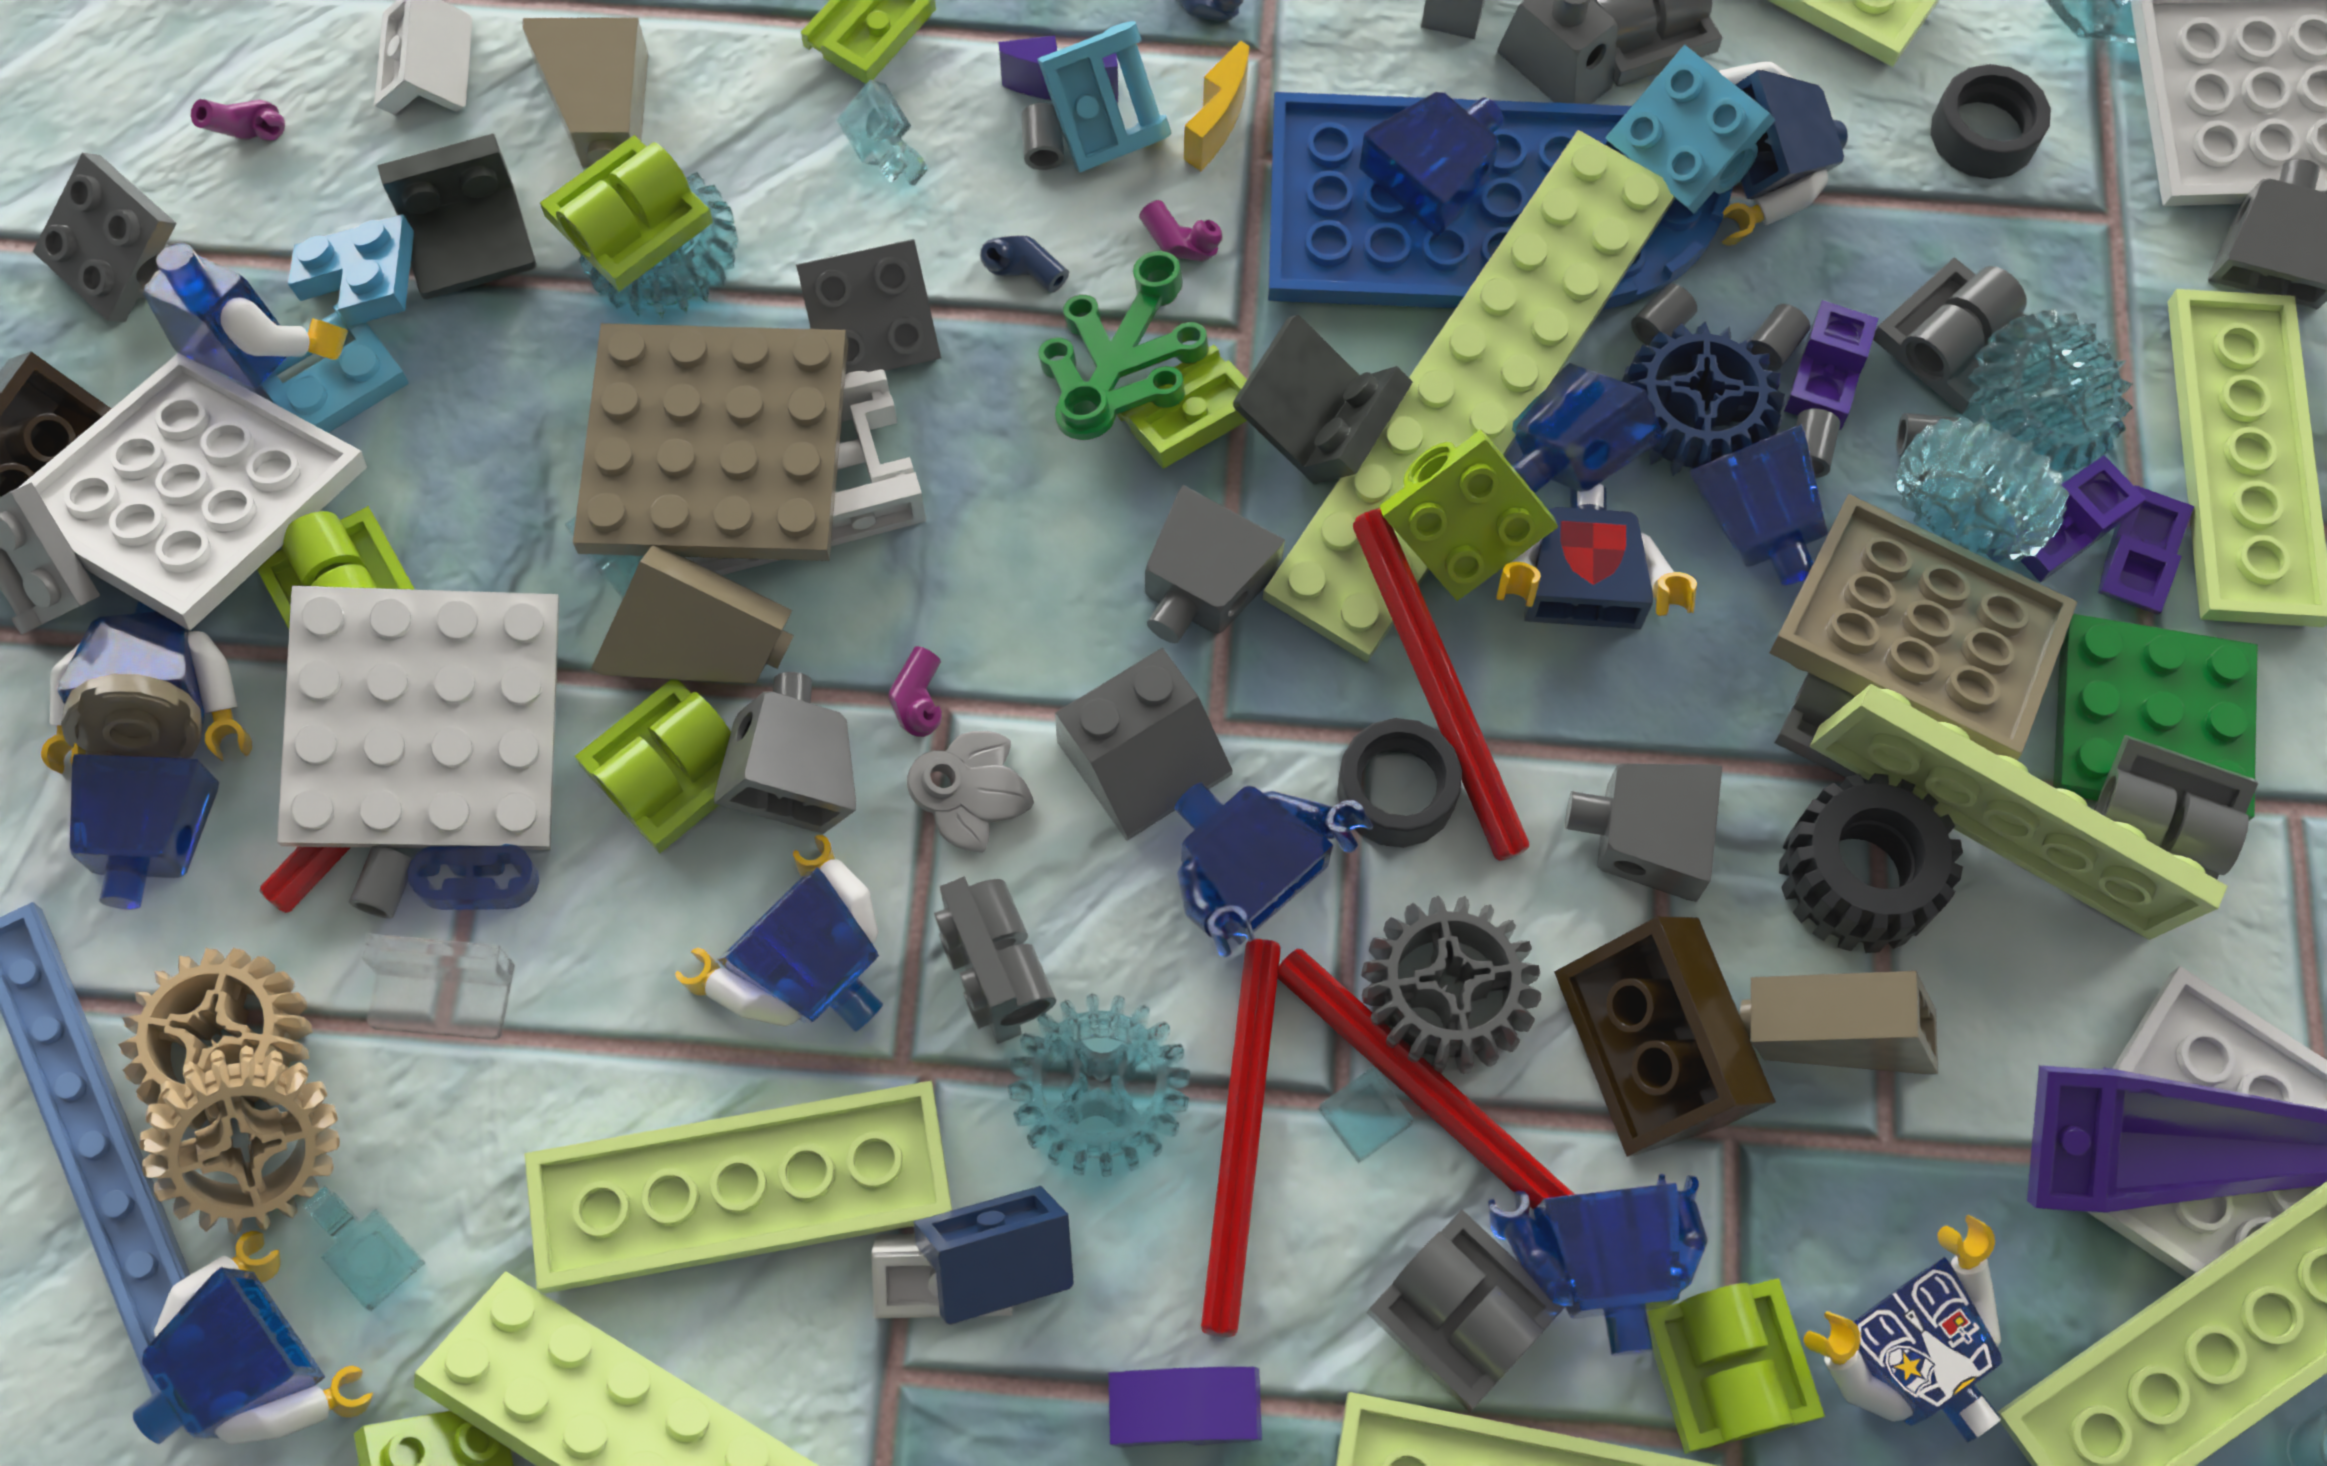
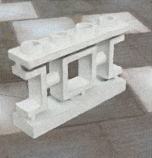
[685,369,926,575]

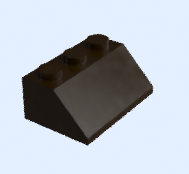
[0,351,112,497]
[1554,916,1776,1157]

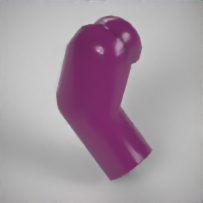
[190,99,285,141]
[1139,200,1223,262]
[888,646,942,737]

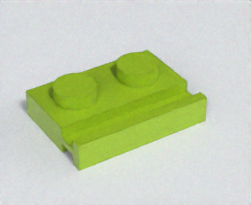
[800,0,936,85]
[1117,345,1247,469]

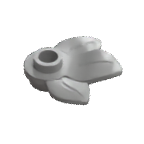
[907,731,1034,852]

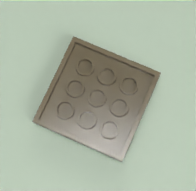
[573,323,848,561]
[1769,494,2078,760]

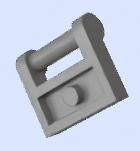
[0,482,101,635]

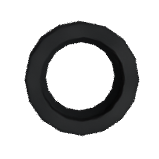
[1930,64,2051,179]
[1337,718,1462,848]

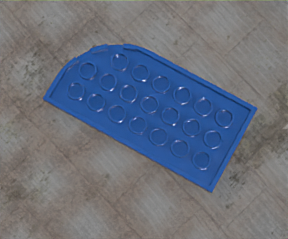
[1268,92,1733,310]

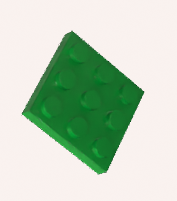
[2053,614,2258,821]

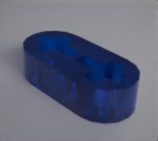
[407,843,539,910]

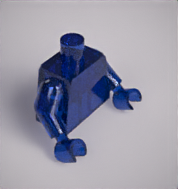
[1174,782,1374,958]
[1488,1174,1708,1356]

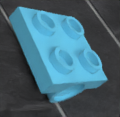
[1606,45,1775,213]

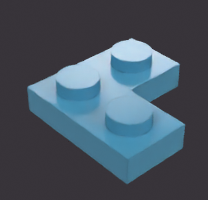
[288,214,414,326]

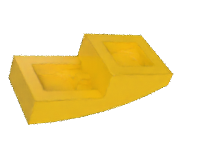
[1183,40,1250,172]

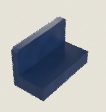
[913,1186,1074,1325]

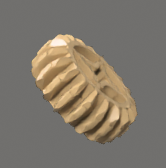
[118,947,313,1129]
[140,1045,340,1236]

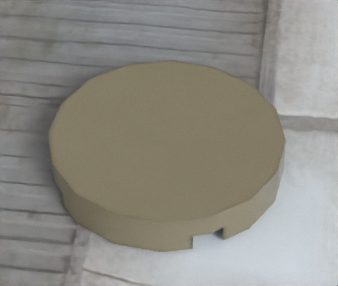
[61,674,203,773]

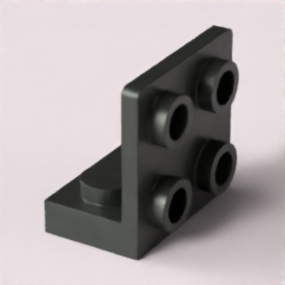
[377,133,537,299]
[1233,315,1413,484]

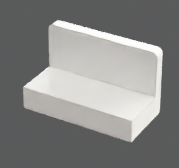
[374,0,472,115]

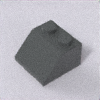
[1055,647,1233,841]

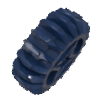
[1618,321,1785,481]

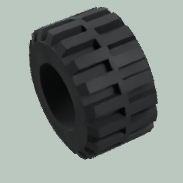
[1779,773,1963,953]

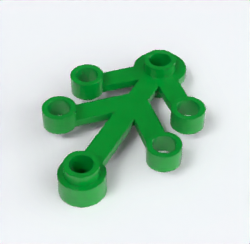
[1038,251,1209,440]

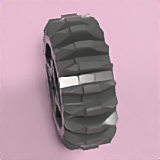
[1361,895,1541,1075]

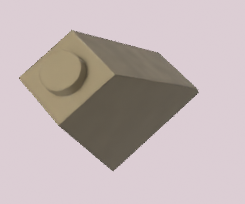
[522,17,648,167]
[590,545,794,684]
[1740,971,1938,1074]

